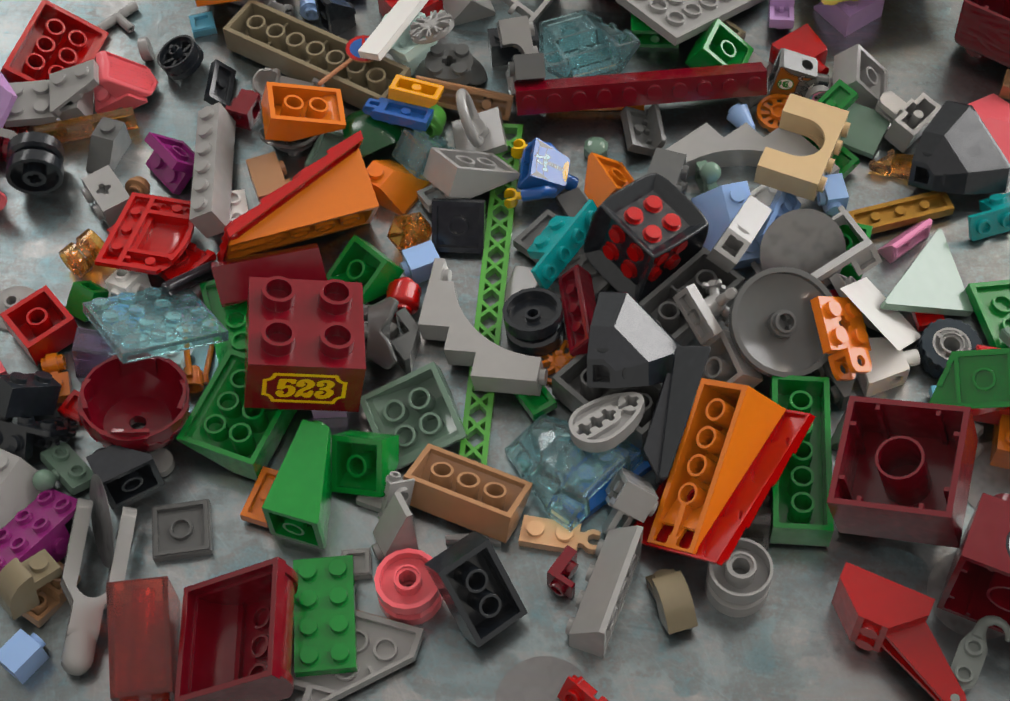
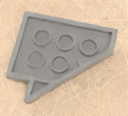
[291,610,425,701]

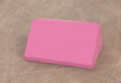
[878,218,933,263]

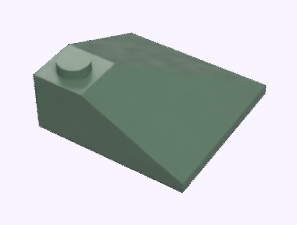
[360,361,467,471]

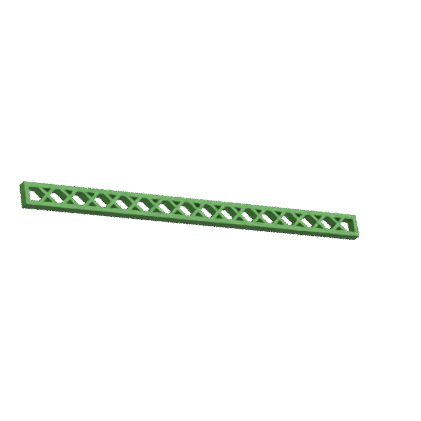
[459,123,523,465]

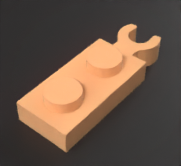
[518,515,601,555]

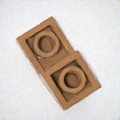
[22,561,81,628]

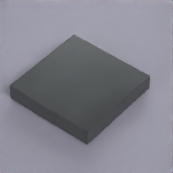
[151,499,213,563]

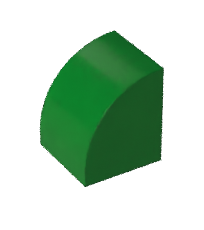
[65,280,109,322]

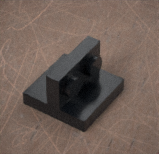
[432,198,487,254]

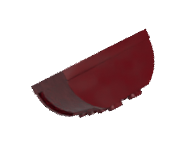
[174,557,298,701]

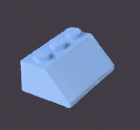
[691,181,761,269]

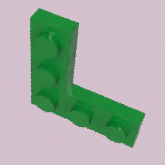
[802,79,860,179]

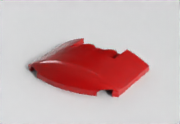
[94,192,195,275]

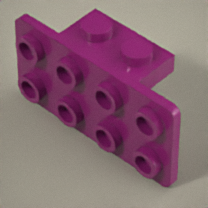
[0,489,78,571]

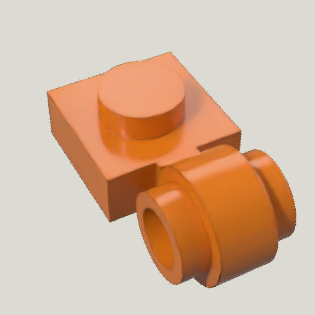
[41,352,72,403]

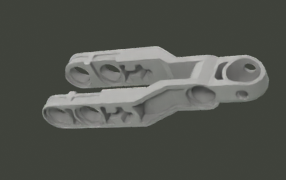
[60,498,137,676]

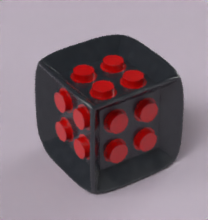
[584,173,709,303]

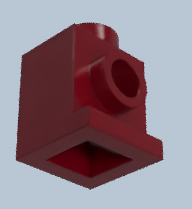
[225,89,261,131]

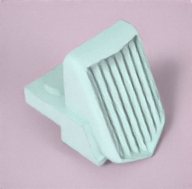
[381,12,438,76]

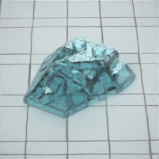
[505,414,644,532]

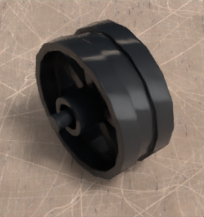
[157,35,204,80]

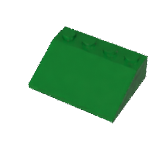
[176,348,297,480]

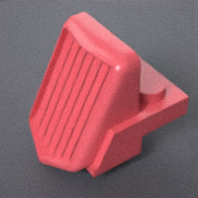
[94,51,159,117]

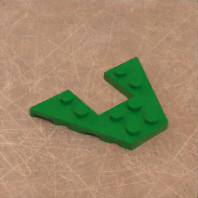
[929,348,1010,409]

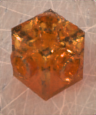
[387,212,432,252]

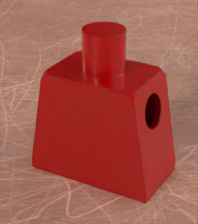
[769,23,829,74]

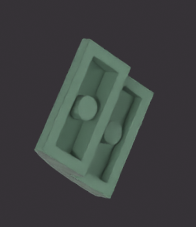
[840,102,891,159]

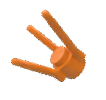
[182,335,214,393]

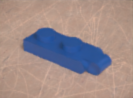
[362,97,434,132]

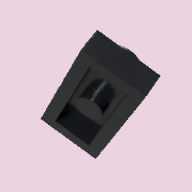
[204,59,236,108]

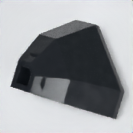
[908,101,1010,194]
[587,292,680,388]

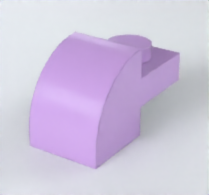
[768,0,795,29]

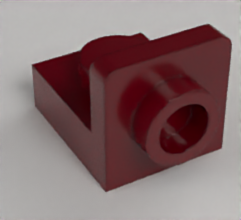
[547,545,579,599]

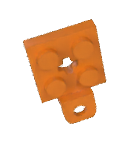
[810,296,872,381]

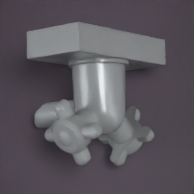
[673,279,738,345]

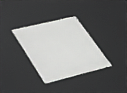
[840,277,921,351]

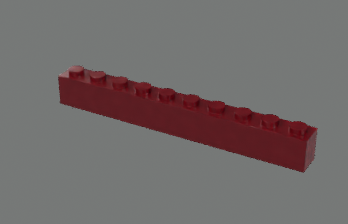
[514,62,767,116]

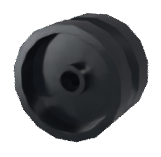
[5,131,64,195]
[502,288,566,357]

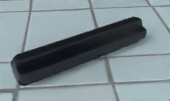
[161,260,215,297]

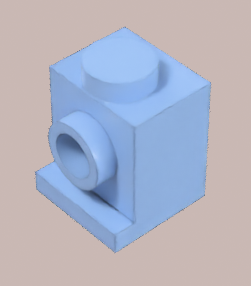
[816,173,849,216]

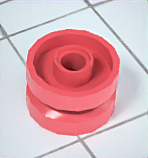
[374,548,443,626]

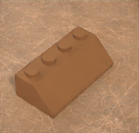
[403,443,533,543]

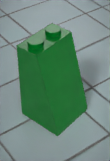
[262,419,332,550]

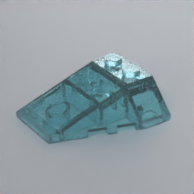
[539,9,640,79]

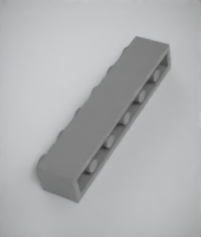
[189,102,236,238]

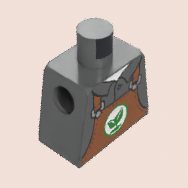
[768,48,829,97]

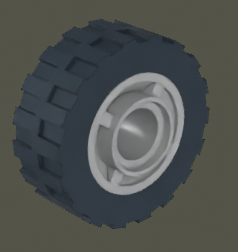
[917,318,982,378]

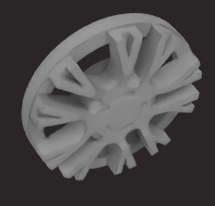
[409,10,454,44]

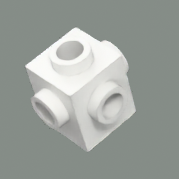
[105,269,152,308]

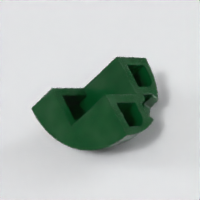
[343,110,413,160]

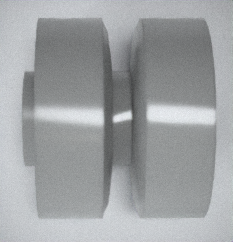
[705,538,773,617]

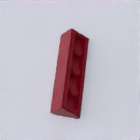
[558,264,596,356]

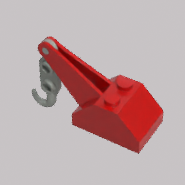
[831,562,1010,701]

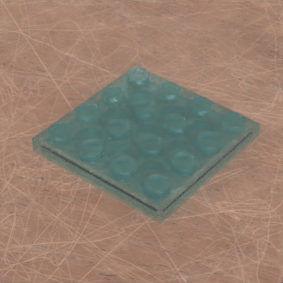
[83,287,229,364]

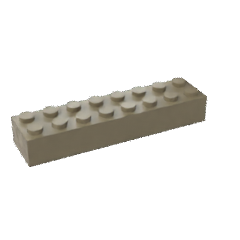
[223,0,411,109]

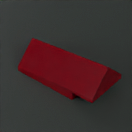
[211,243,327,307]

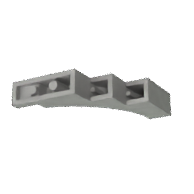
[666,122,840,178]
[418,258,548,396]

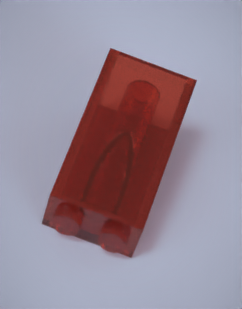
[106,576,180,701]

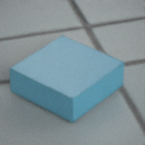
[189,11,217,38]

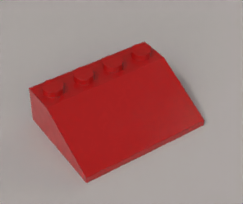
[1,0,109,83]

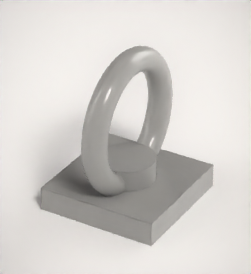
[451,88,508,154]

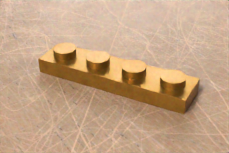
[848,191,955,234]

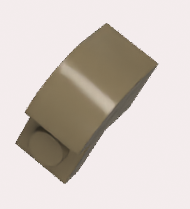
[0,549,62,620]
[645,569,698,635]

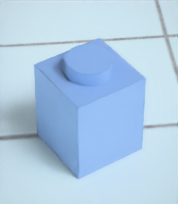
[400,240,440,284]
[0,628,50,685]

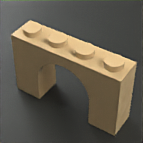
[754,93,851,201]

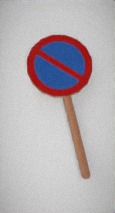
[317,35,374,86]

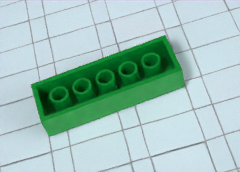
[769,375,834,547]

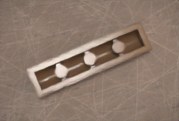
[415,75,514,121]

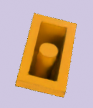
[388,74,444,108]

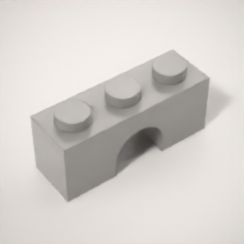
[496,15,539,96]

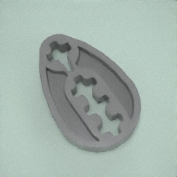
[569,392,645,453]

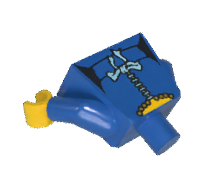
[504,137,579,208]

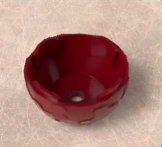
[77,351,190,453]

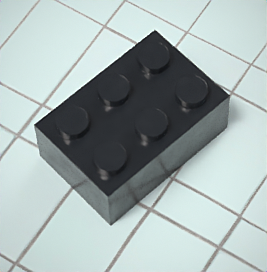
[424,531,528,648]

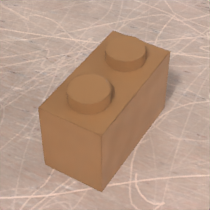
[246,151,291,204]

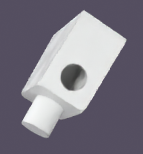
[857,337,920,397]

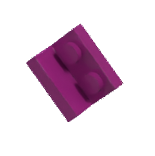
[144,132,195,195]

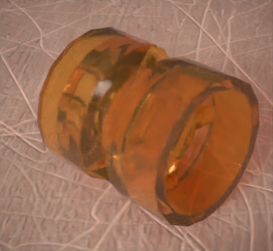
[59,229,104,278]

